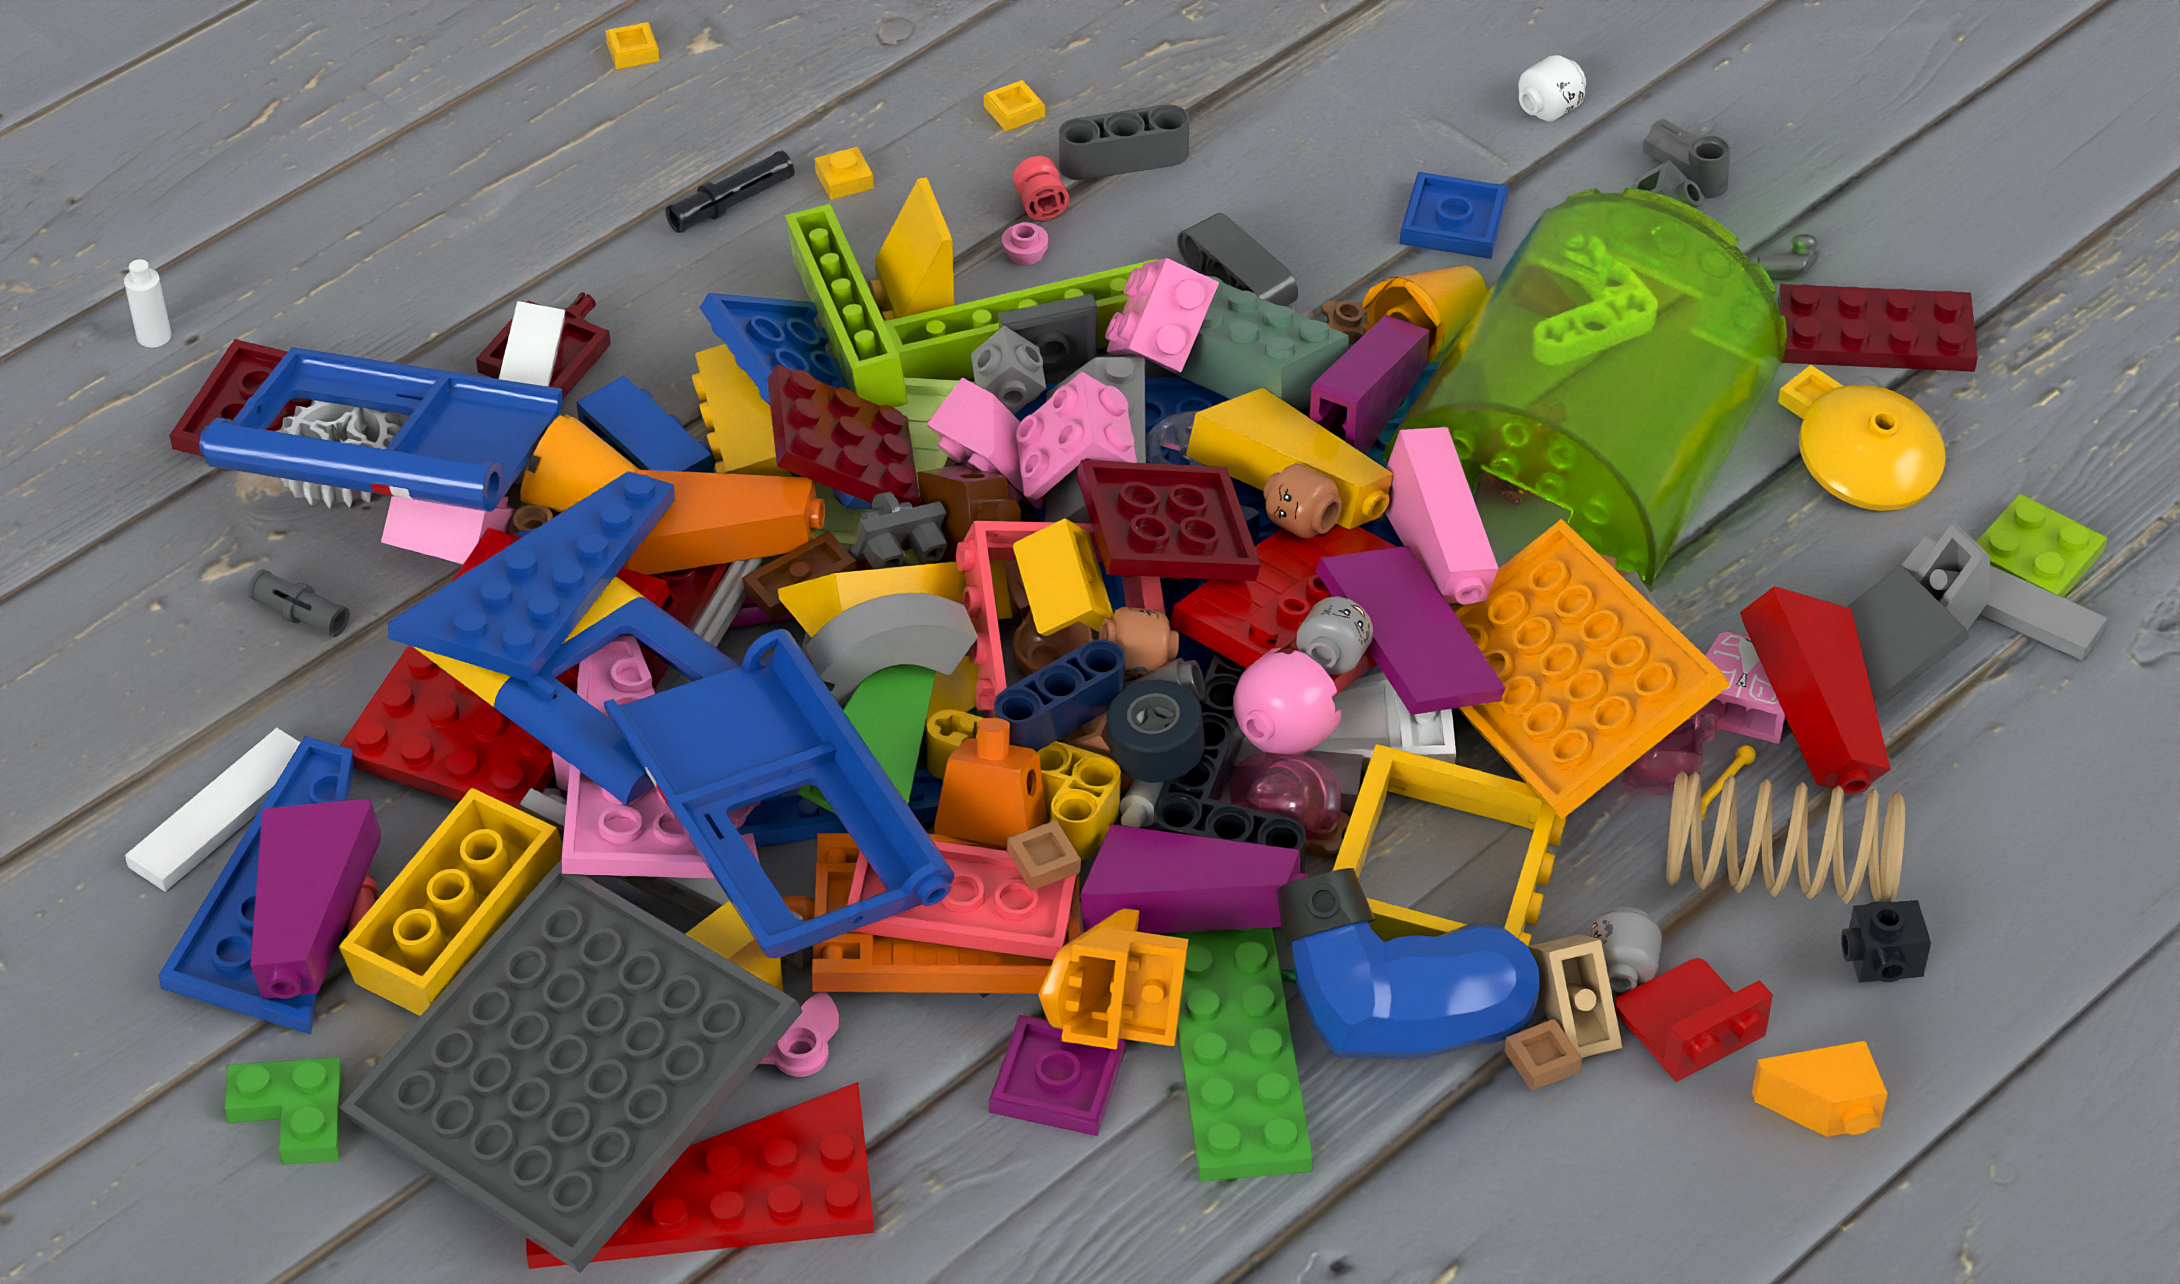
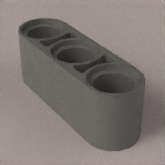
[1059,104,1189,180]
[1177,213,1298,306]

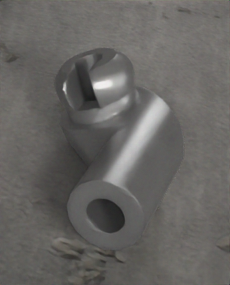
[1757,234,1819,279]

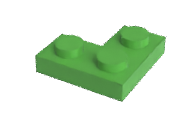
[225,1057,343,1165]

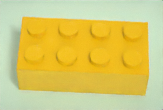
[338,788,563,1016]

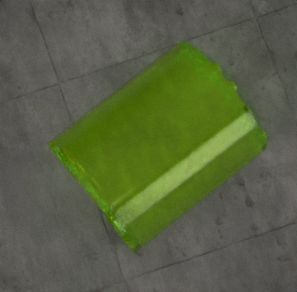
[1381,188,1787,586]

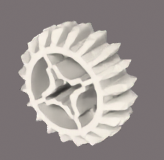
[275,400,402,509]

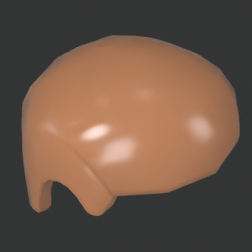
[1011,609,1094,676]

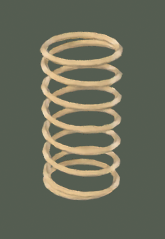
[1666,770,1905,904]

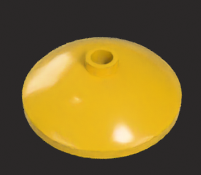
[1799,385,1946,511]

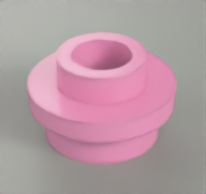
[1002,222,1049,265]

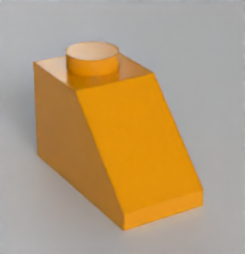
[1751,1041,1888,1137]

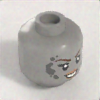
[1296,596,1373,675]
[1590,907,1662,992]

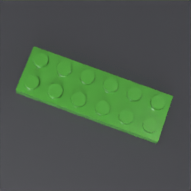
[1162,927,1313,1182]

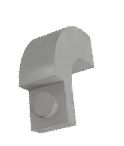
[806,593,978,707]

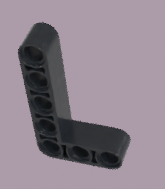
[1154,652,1306,873]

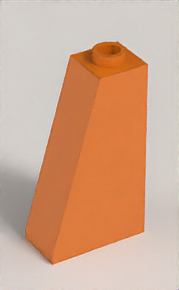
[623,470,825,575]

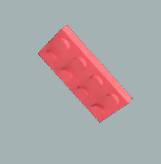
[847,841,1078,960]

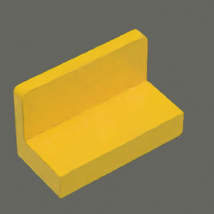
[1013,518,1113,636]

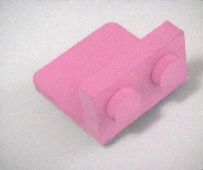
[1105,258,1219,373]
[1016,371,1137,501]

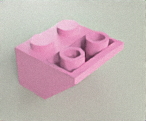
[926,377,1045,509]
[381,495,519,564]

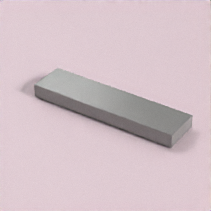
[1902,536,2108,661]

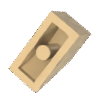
[1529,934,1623,1058]

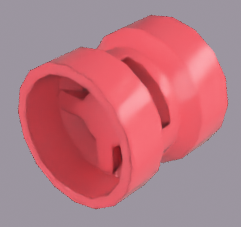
[1012,156,1069,221]

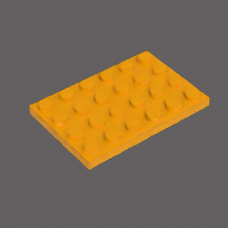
[1451,519,1730,820]

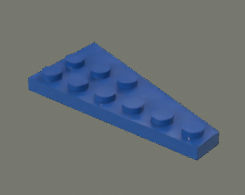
[387,471,675,682]
[158,736,355,1034]

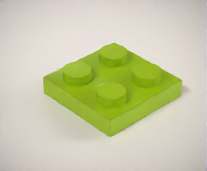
[1976,494,2108,598]

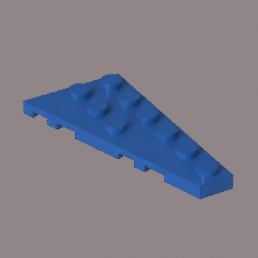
[699,293,872,510]

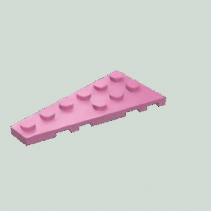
[562,635,715,879]

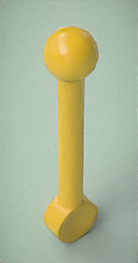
[1701,745,1756,821]

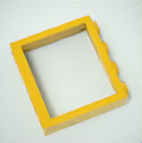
[1333,744,1567,948]

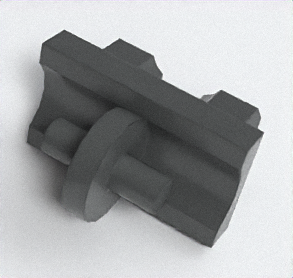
[848,492,948,569]

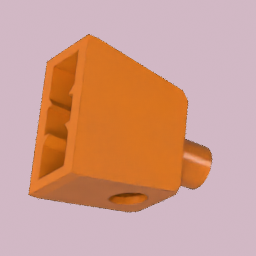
[934,718,1049,847]

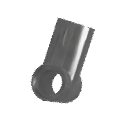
[1643,118,1731,197]

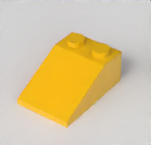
[869,177,955,321]

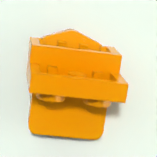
[1039,908,1189,1049]

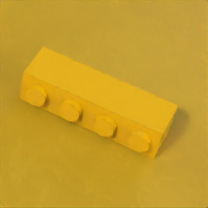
[691,344,793,477]

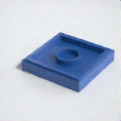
[1399,172,1509,259]

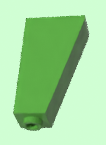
[798,664,936,814]

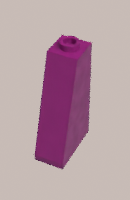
[1310,315,1430,455]
[250,798,381,999]
[1081,824,1308,934]

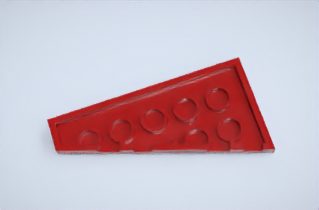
[526,1082,874,1269]

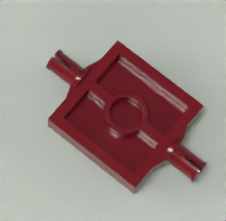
[476,292,611,400]

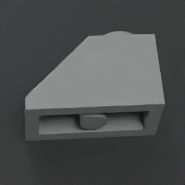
[1913,523,1990,631]

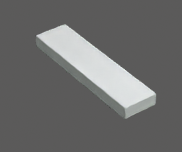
[499,301,565,485]
[125,728,301,892]

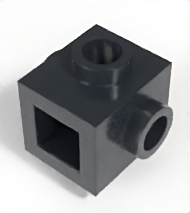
[1841,900,1931,983]

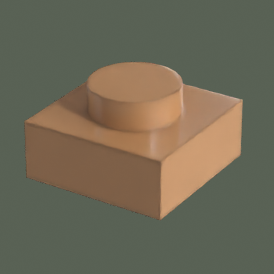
[1007,820,1081,891]
[1504,1019,1582,1091]

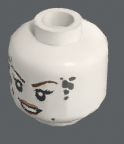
[1518,55,1586,122]

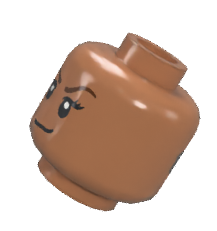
[1263,464,1342,538]
[1098,607,1179,677]

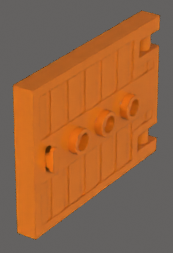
[812,833,1081,994]

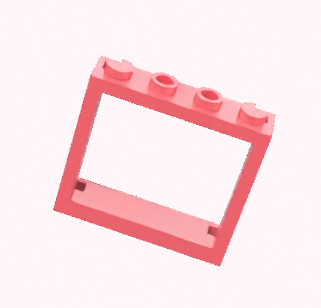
[956,521,1170,718]

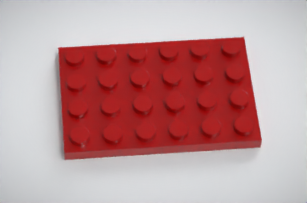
[340,527,670,810]

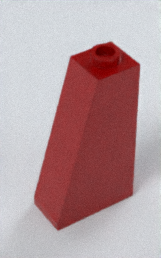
[1740,586,1891,794]

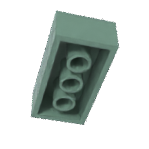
[1145,276,1349,412]

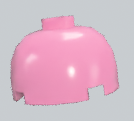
[1233,648,1341,757]

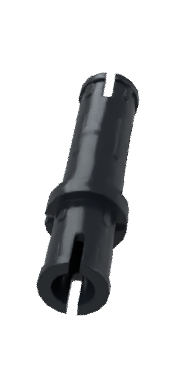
[665,150,795,233]

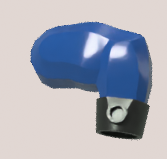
[1276,868,1540,1059]

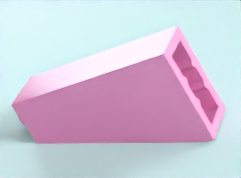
[1385,427,1499,604]

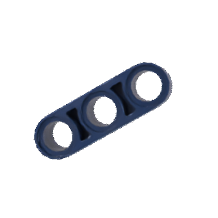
[993,639,1125,752]

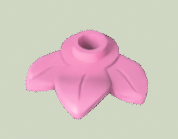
[759,992,839,1077]

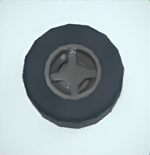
[1106,679,1205,783]

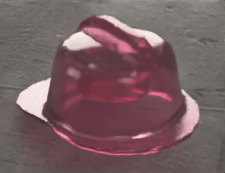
[1230,752,1342,840]

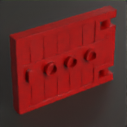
[1170,525,1454,699]

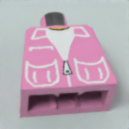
[1687,631,1785,744]

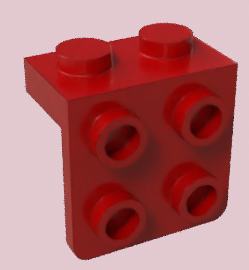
[1615,958,1773,1082]

